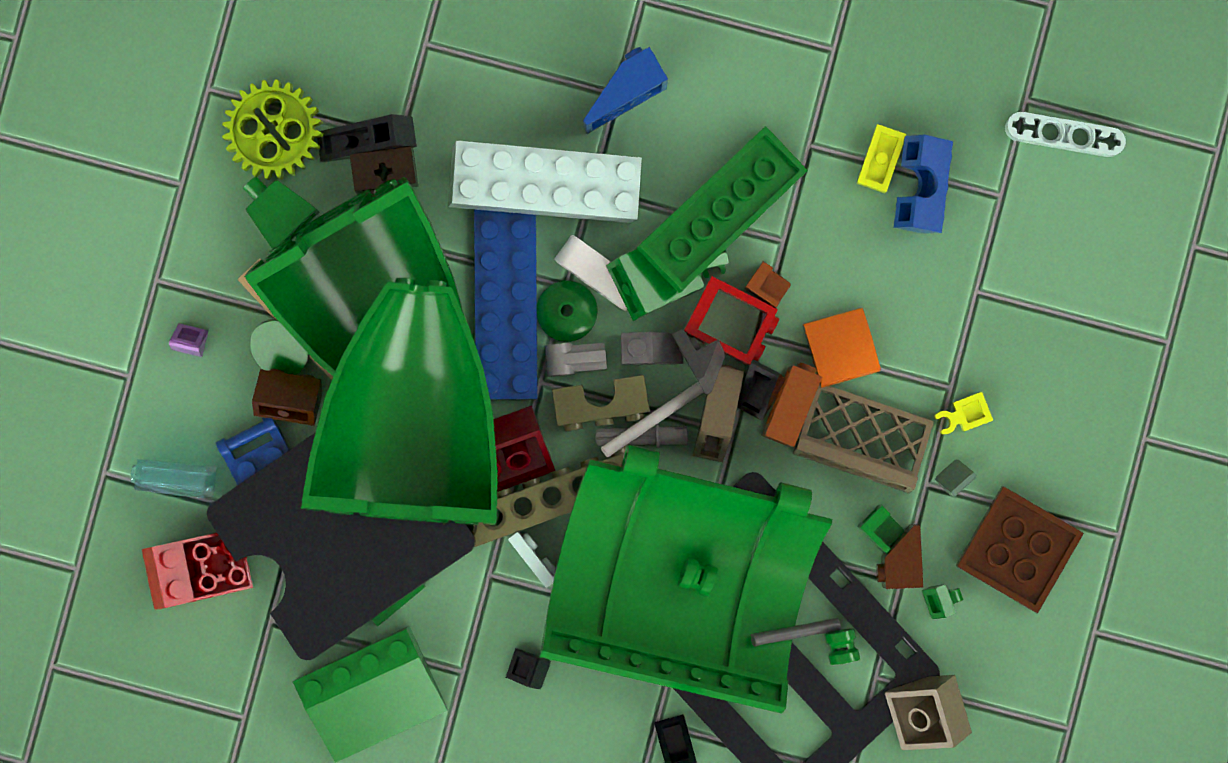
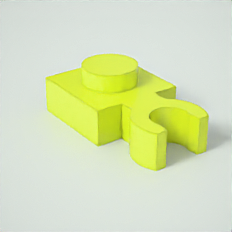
[934,392,993,434]

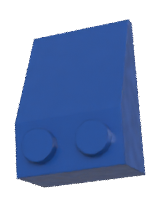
[583,47,668,134]

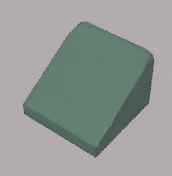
[935,460,977,496]

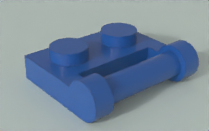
[216,417,290,485]

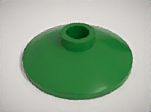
[537,281,598,342]

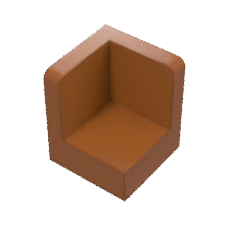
[744,261,791,308]

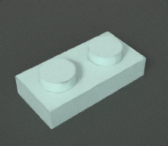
[508,531,556,588]

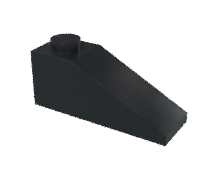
[317,114,417,162]

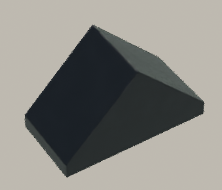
[737,359,786,421]
[654,714,697,763]

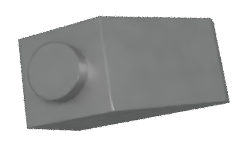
[621,332,683,365]

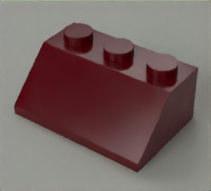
[493,405,556,492]

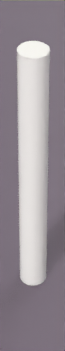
[601,382,704,457]

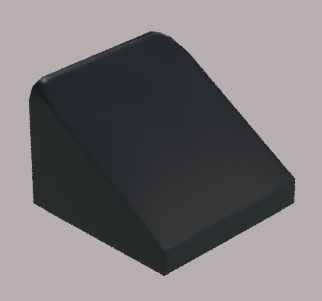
[505,648,551,689]

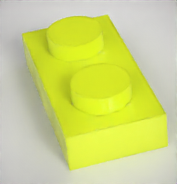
[856,124,906,193]

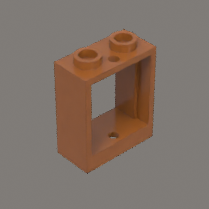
[761,362,822,447]

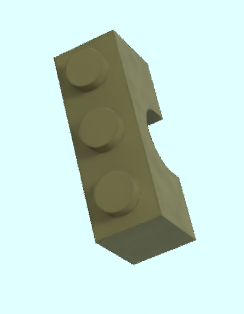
[552,375,650,431]

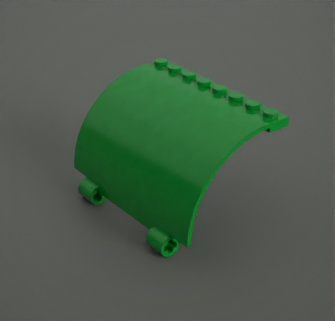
[540,444,832,714]

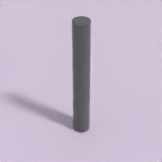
[751,618,841,646]

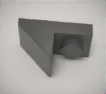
[672,329,725,395]

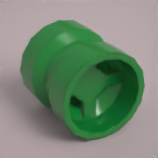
[677,557,718,597]
[824,628,860,665]

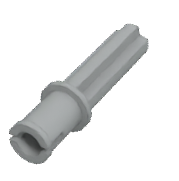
[595,424,688,448]

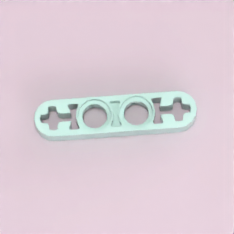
[1005,112,1126,157]

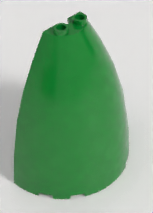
[244,177,464,376]
[301,278,497,525]

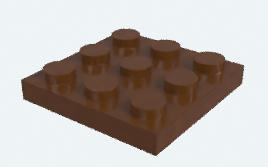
[956,486,1084,614]

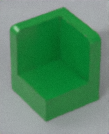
[857,505,904,554]

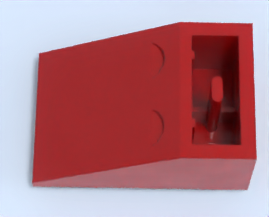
[142,533,253,610]

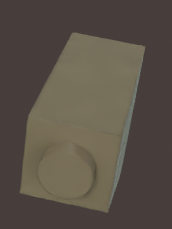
[693,365,744,463]

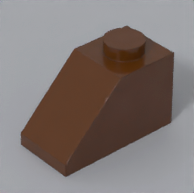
[876,524,923,589]

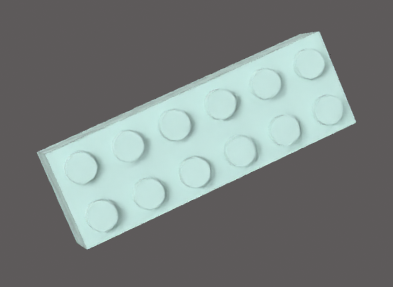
[448,141,642,223]

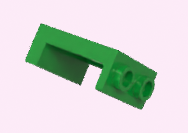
[606,249,705,321]

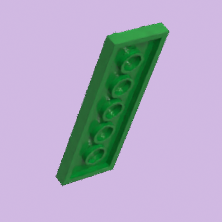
[636,126,808,294]

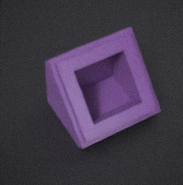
[169,323,208,357]

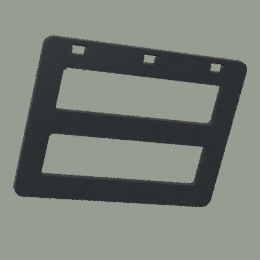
[673,472,940,763]

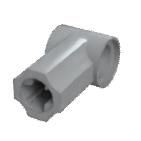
[545,343,607,377]

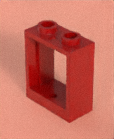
[684,276,780,366]

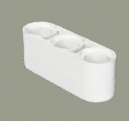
[554,235,627,312]

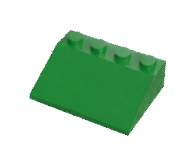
[293,626,448,763]

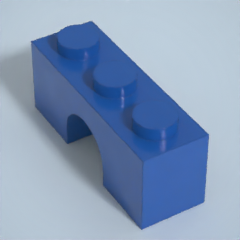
[893,135,953,233]

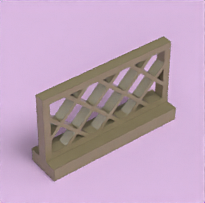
[793,384,934,493]

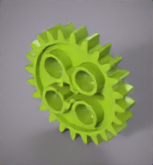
[222,79,323,180]

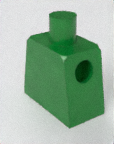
[243,176,320,249]

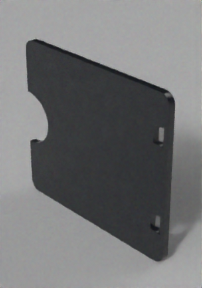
[207,432,476,660]

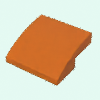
[803,308,881,388]

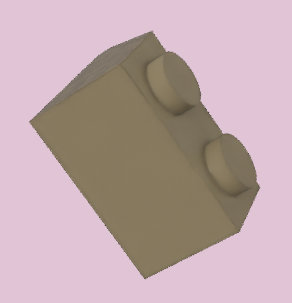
[885,675,972,750]

